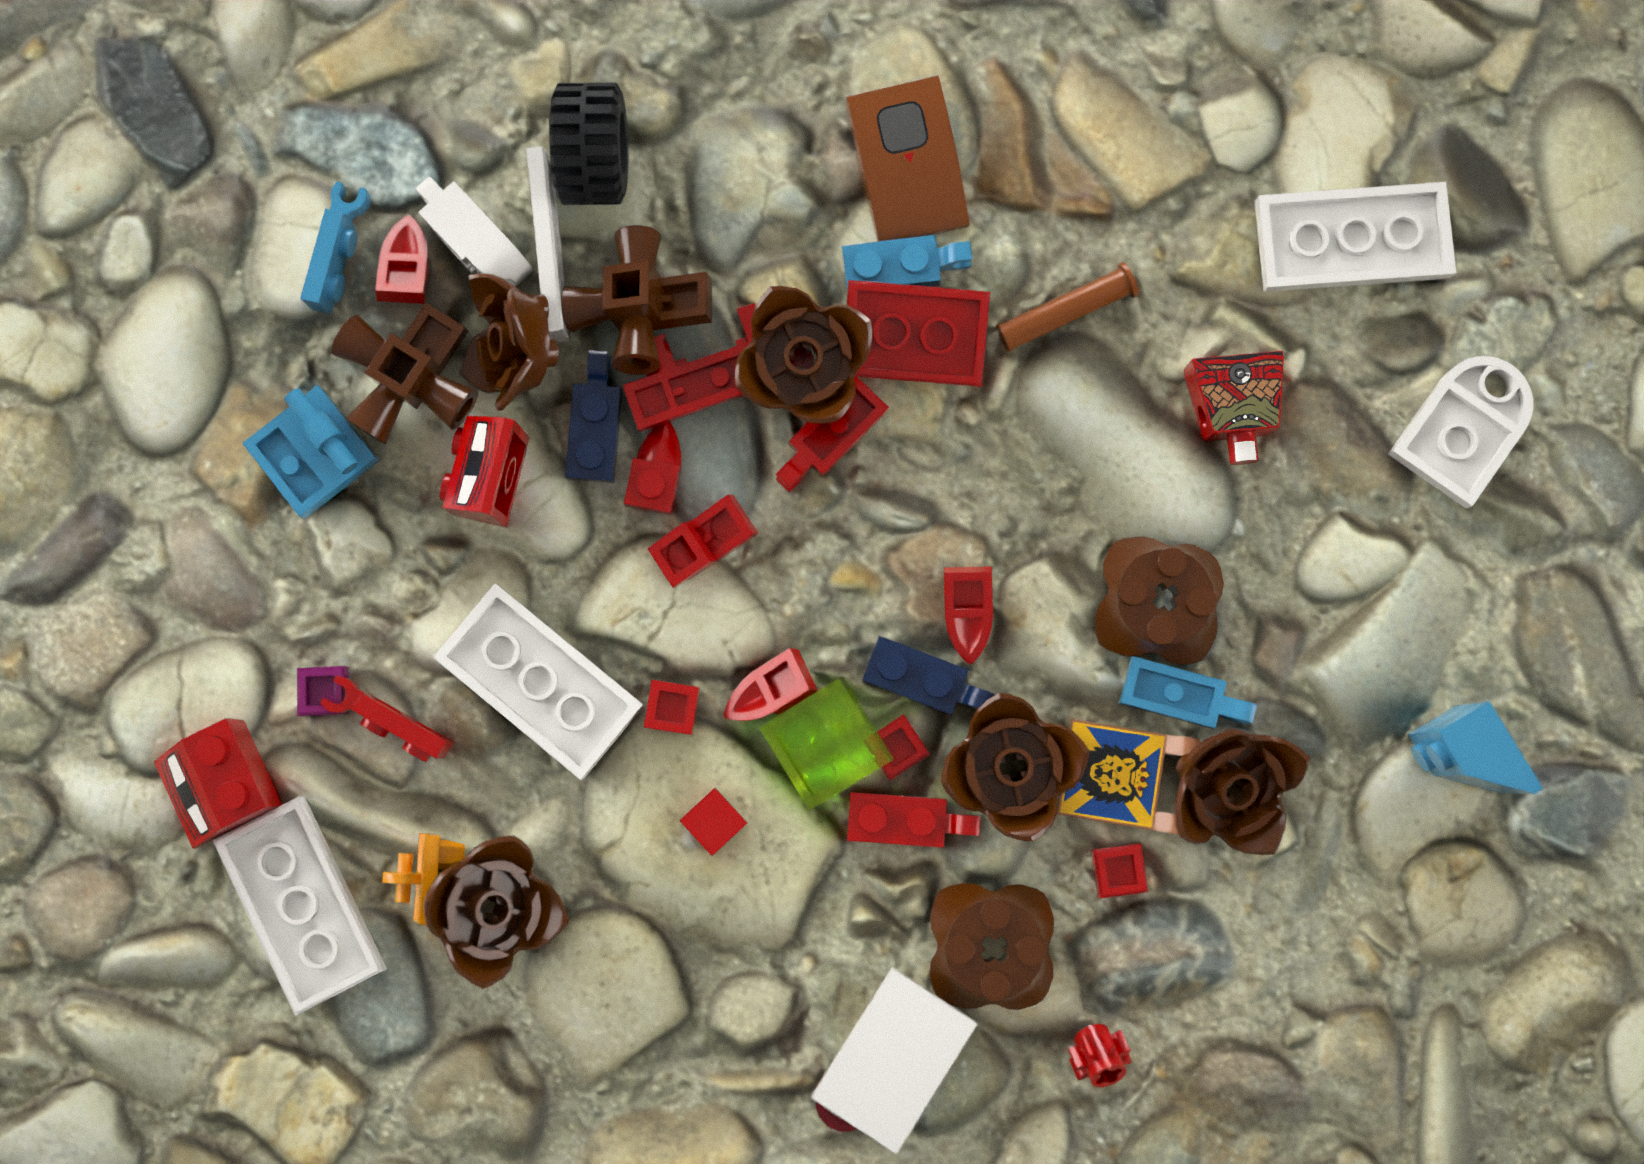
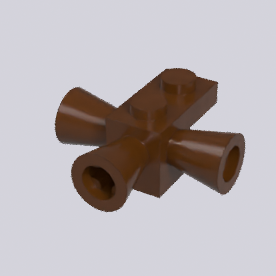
[561,225,712,375]
[331,303,478,445]

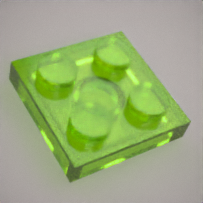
[759,676,893,811]

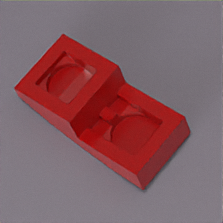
[647,495,759,588]

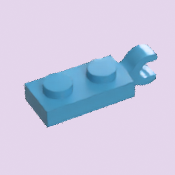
[300,182,371,315]
[842,235,972,290]
[1119,656,1257,729]

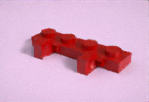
[622,303,814,432]

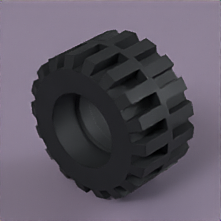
[549,82,628,205]

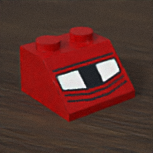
[439,416,530,528]
[154,718,282,849]

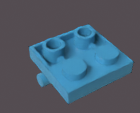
[242,385,380,519]

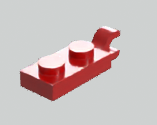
[775,375,889,493]
[320,676,454,762]
[847,792,981,848]

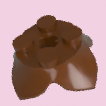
[459,273,559,411]
[735,286,872,423]
[1095,536,1224,665]
[941,693,1090,842]
[1174,728,1311,855]
[423,835,569,989]
[929,883,1054,1010]

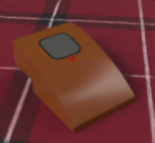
[846,75,970,242]

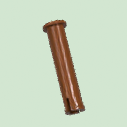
[996,262,1139,352]

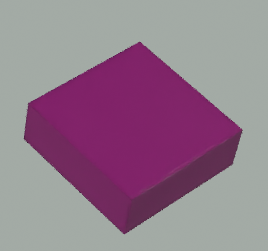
[297,666,350,717]

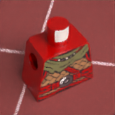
[1183,351,1284,465]

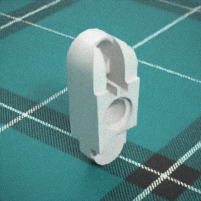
[415,177,534,287]

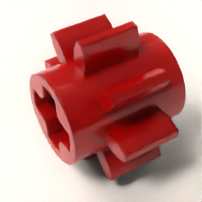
[1068,1024,1132,1087]

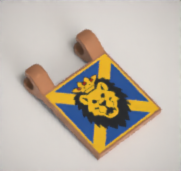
[1058,719,1201,835]

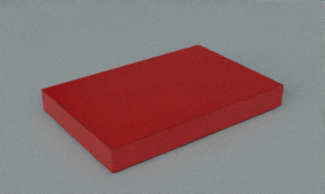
[846,280,991,387]

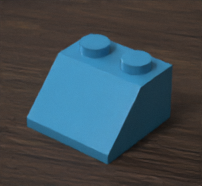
[1408,701,1544,794]

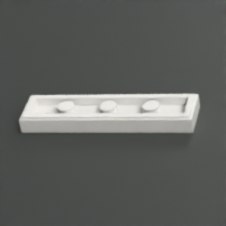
[526,146,570,343]

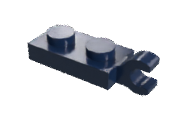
[565,350,623,483]
[862,636,996,715]

